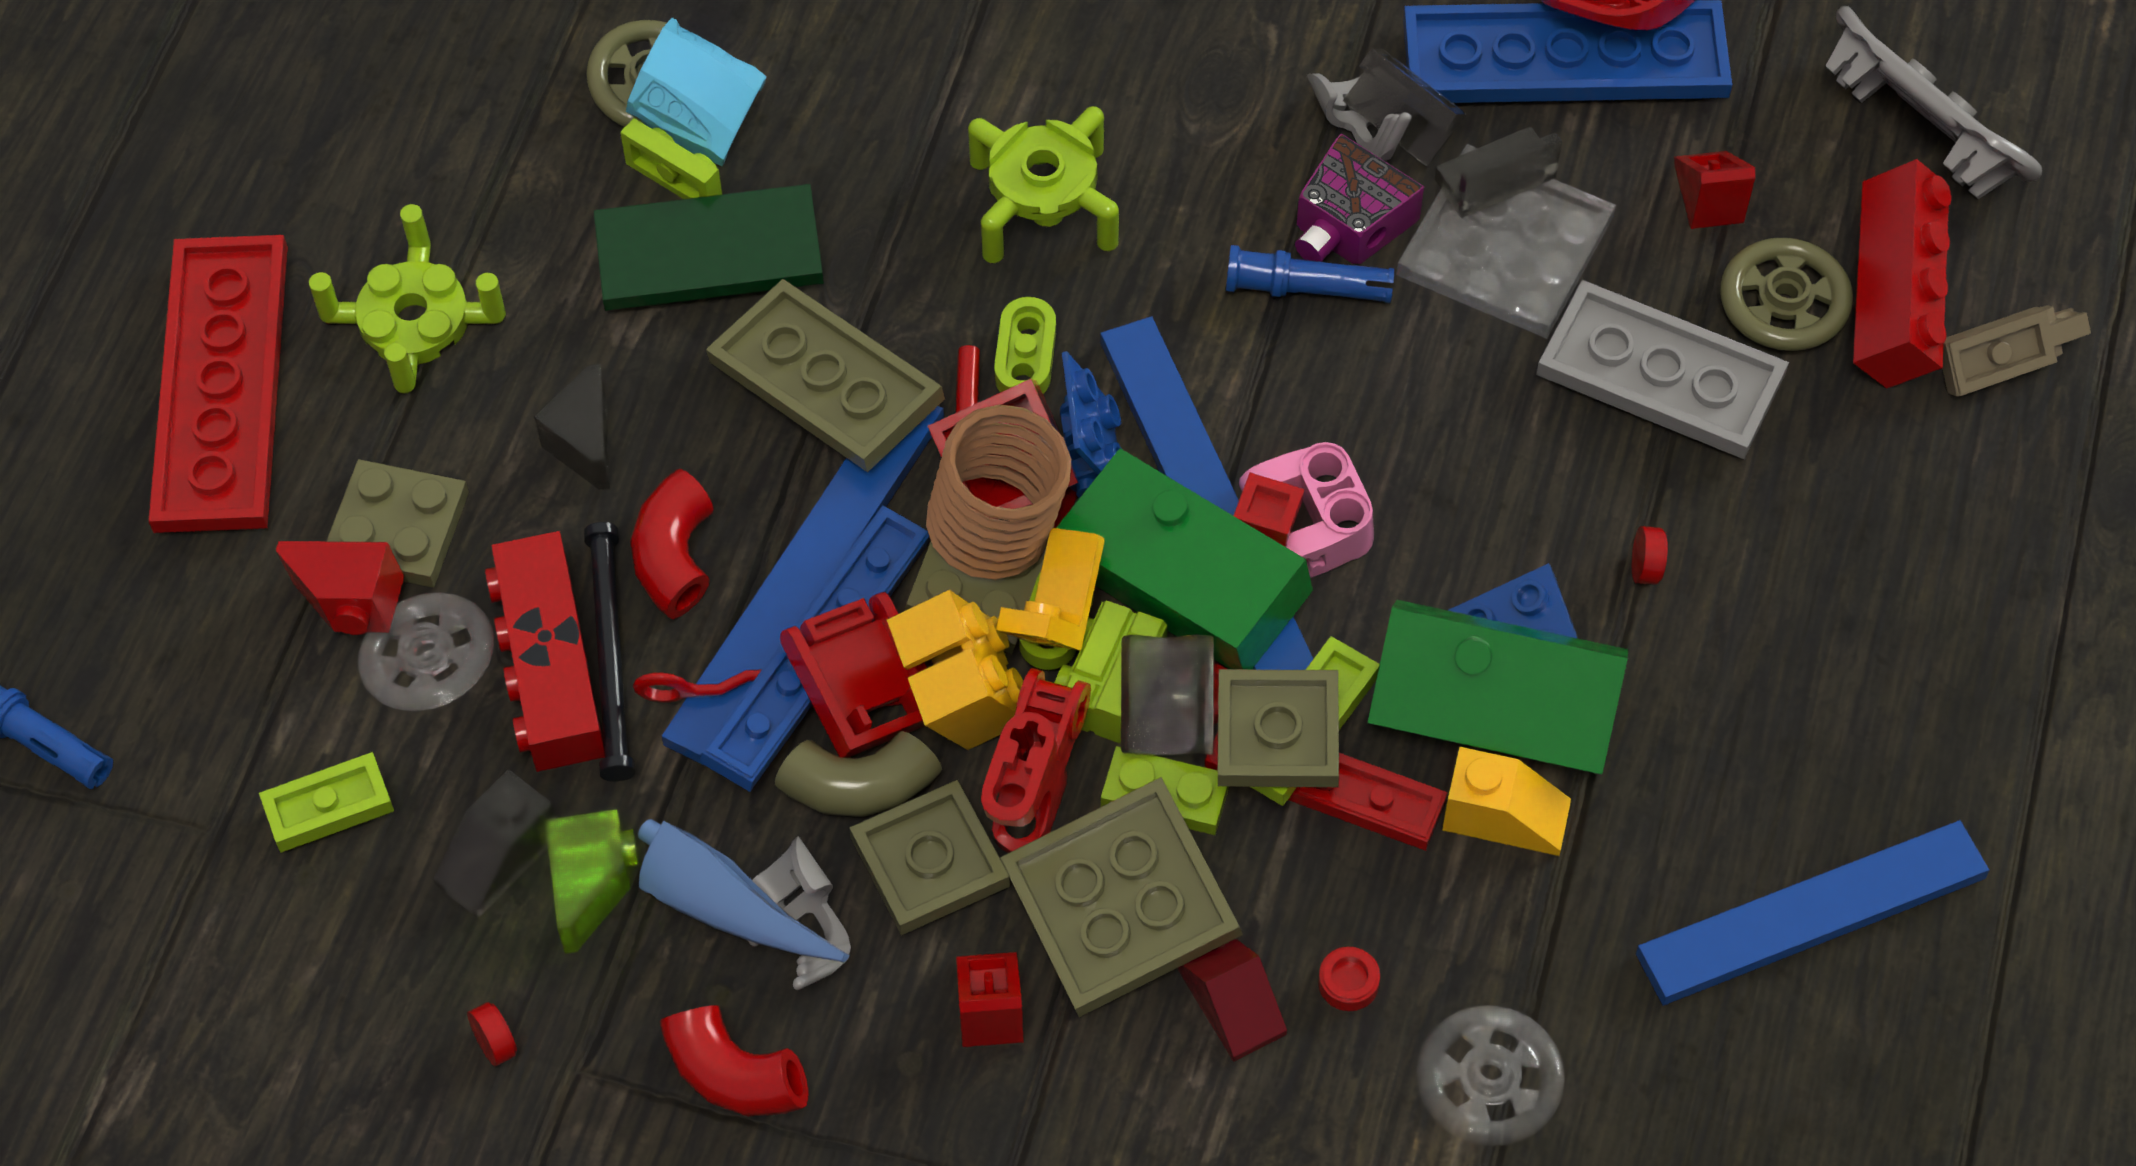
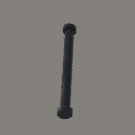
[584,522,635,782]

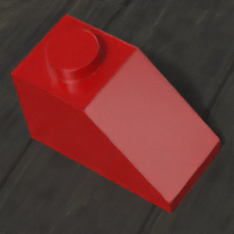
[276,541,405,635]

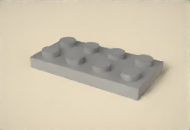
[1536,280,1789,459]

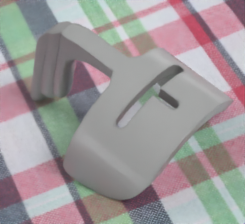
[1307,66,1414,161]
[747,836,851,990]

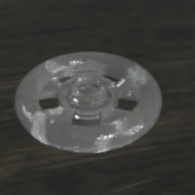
[358,593,494,711]
[1416,1005,1565,1146]

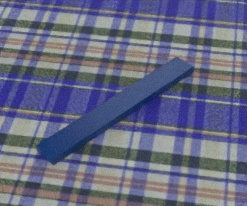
[1100,316,1313,670]
[662,406,944,767]

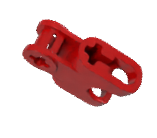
[981,668,1091,853]

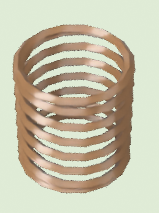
[926,405,1072,580]

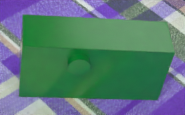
[1056,448,1313,669]
[1368,600,1628,774]

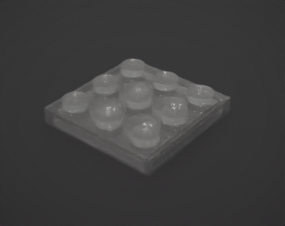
[1397,144,1616,338]

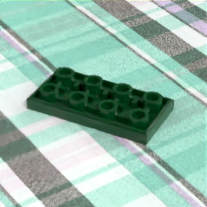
[594,184,824,311]

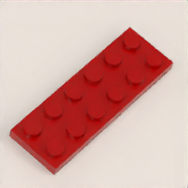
[149,235,288,533]

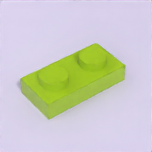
[620,118,722,199]
[1101,746,1229,835]
[259,752,394,853]

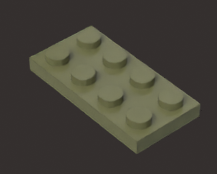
[706,279,945,472]

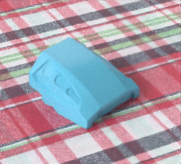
[626,18,767,166]

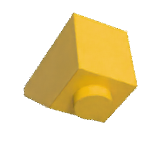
[1442,747,1571,856]

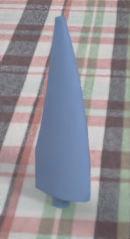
[638,819,850,962]

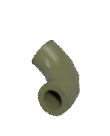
[775,731,942,817]

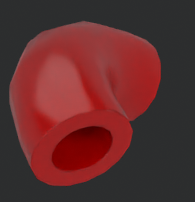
[630,469,714,619]
[659,1005,808,1117]

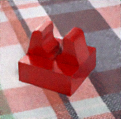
[1233,472,1305,547]

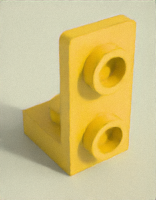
[996,528,1105,651]

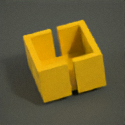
[887,590,1023,750]

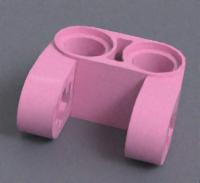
[1239,442,1374,578]

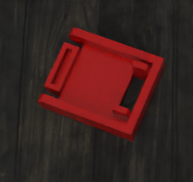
[780,592,927,758]

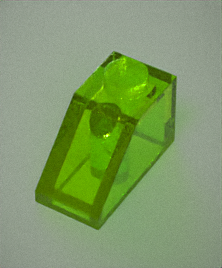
[545,809,638,954]

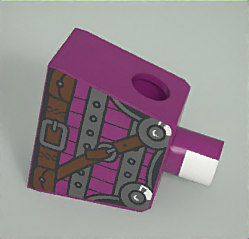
[1295,133,1424,264]

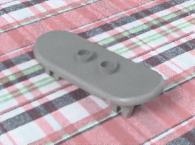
[1826,6,2042,199]

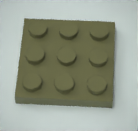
[1000,777,1243,1017]

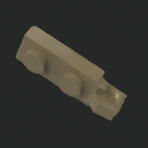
[1942,305,2091,396]

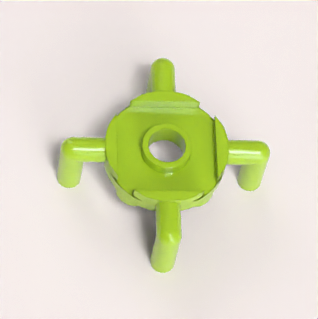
[968,106,1119,263]
[309,204,506,393]

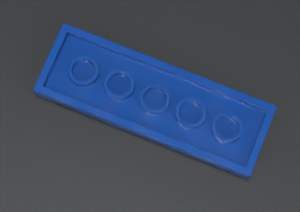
[1403,0,1732,104]

